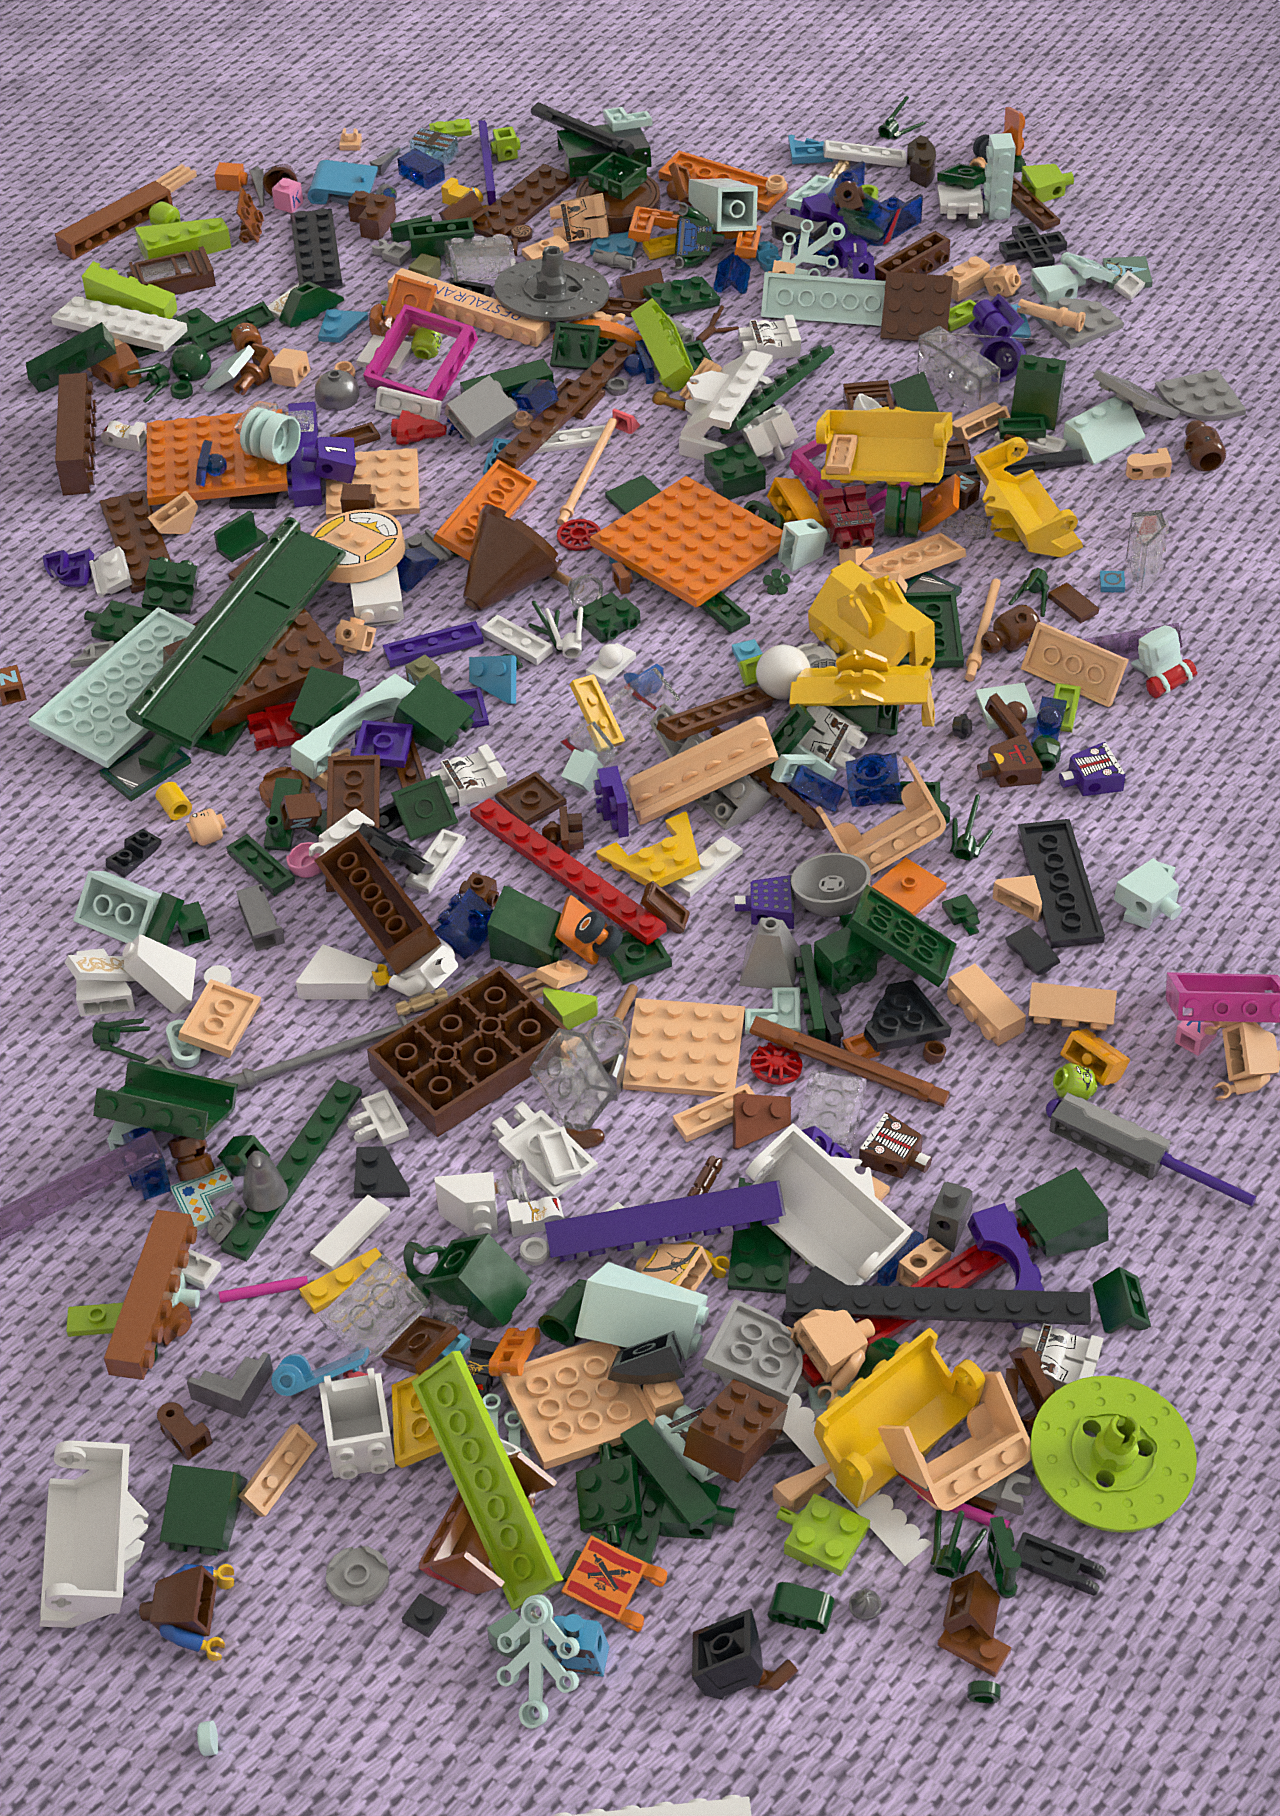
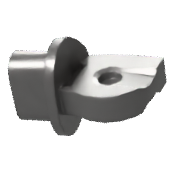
[207,1199,244,1245]

